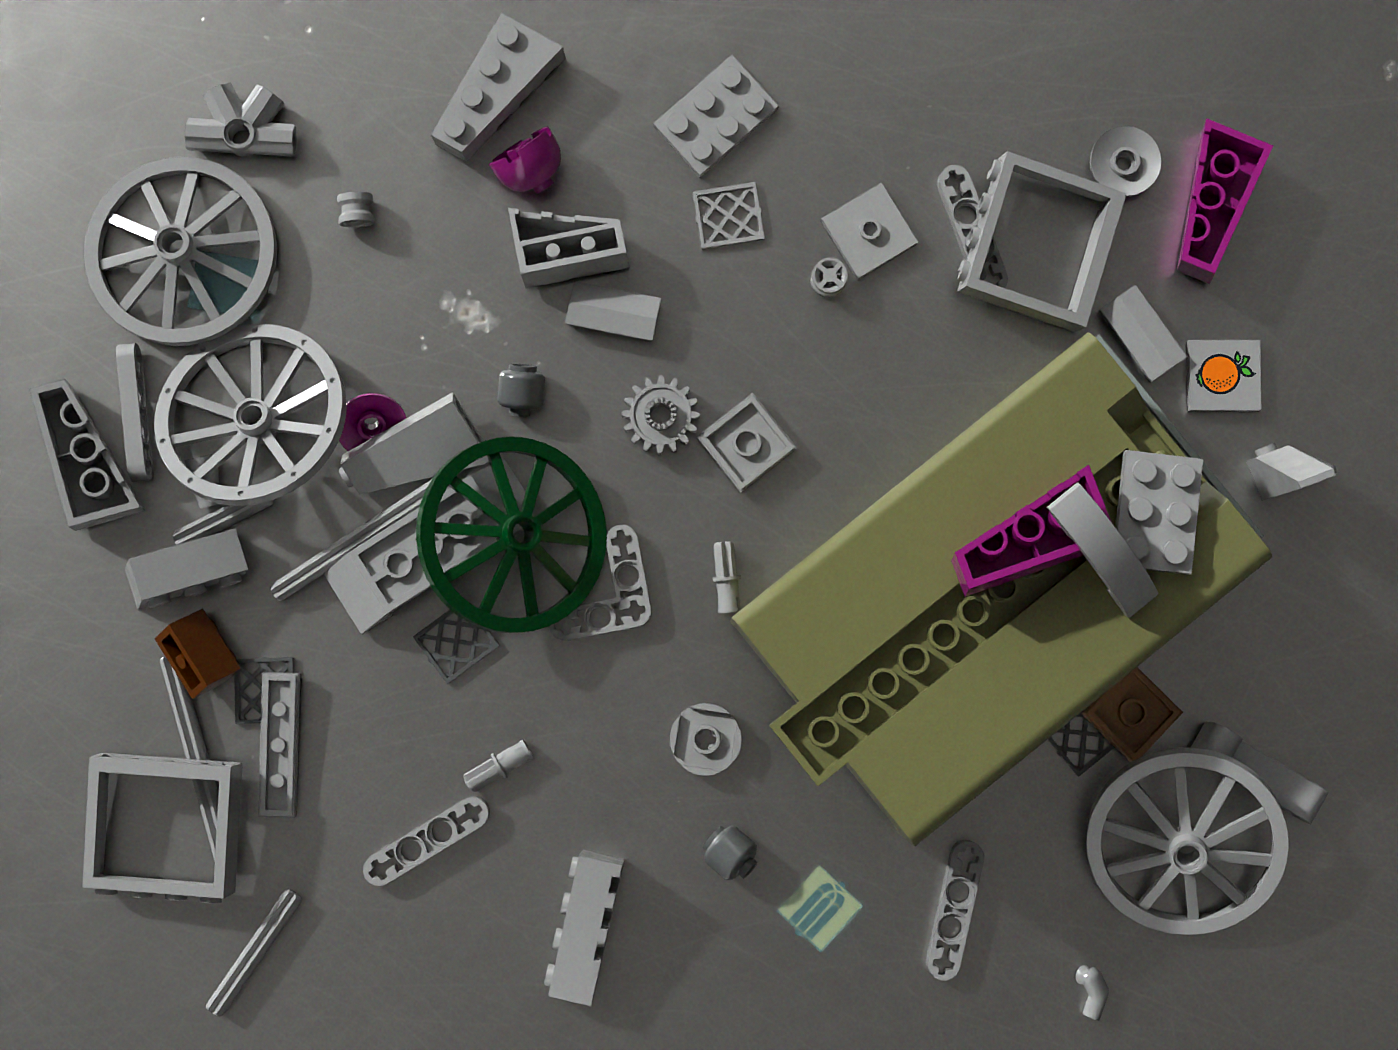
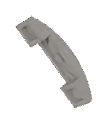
[1047,482,1159,618]

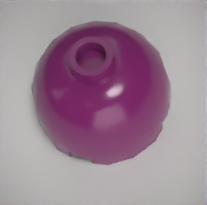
[489,126,561,194]

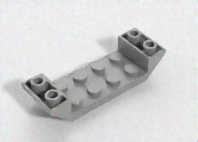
[324,459,539,634]

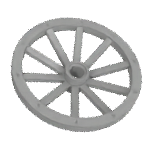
[84,157,277,346]
[154,324,346,506]
[1086,747,1289,935]

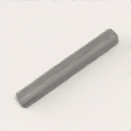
[206,889,302,1017]

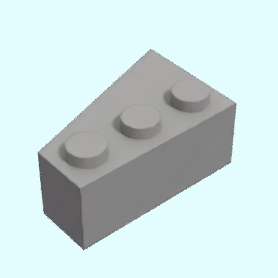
[508,208,629,289]
[125,529,248,610]

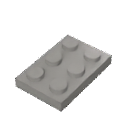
[653,54,779,178]
[1115,450,1203,575]

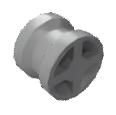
[337,192,375,227]
[811,258,848,298]

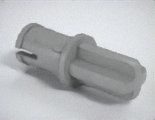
[713,541,741,613]
[463,739,534,792]

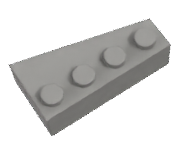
[431,13,566,162]
[29,379,145,531]
[544,850,625,1006]

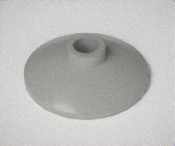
[1090,126,1162,196]

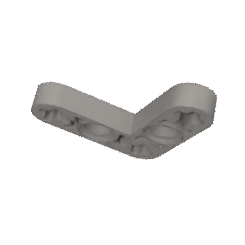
[549,525,651,640]

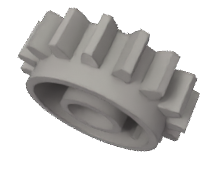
[621,375,700,455]

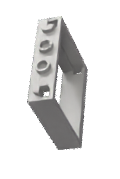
[957,151,1127,332]
[82,753,242,903]

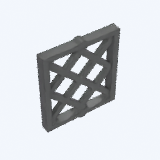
[413,610,500,684]
[234,657,294,724]
[1048,713,1115,777]

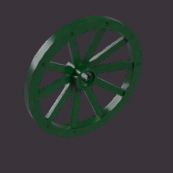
[416,437,607,633]

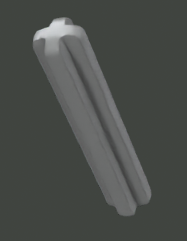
[172,500,274,545]

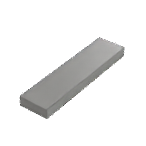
[258,672,300,818]

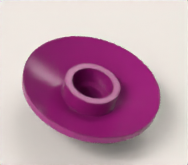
[339,393,407,451]

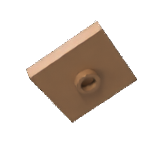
[1081,667,1183,763]

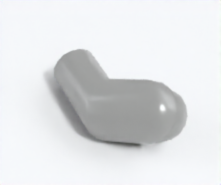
[1075,965,1109,1021]

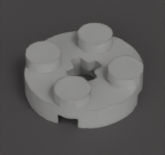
[670,703,742,776]

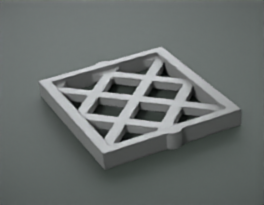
[693,182,765,250]

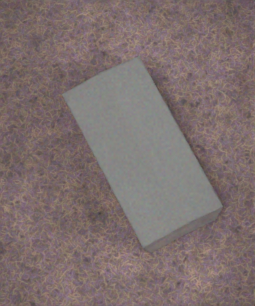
[565,281,661,341]
[1099,285,1187,382]

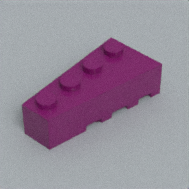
[1177,118,1273,284]
[951,465,1111,597]

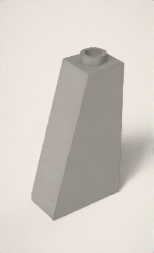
[339,392,489,494]

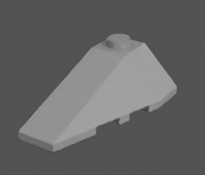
[1246,443,1338,501]

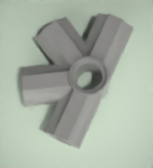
[185,83,297,157]

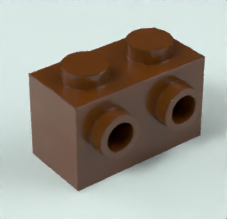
[154,608,241,699]

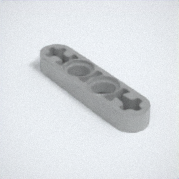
[937,165,1008,288]
[116,343,153,482]
[363,796,490,886]
[926,840,984,981]

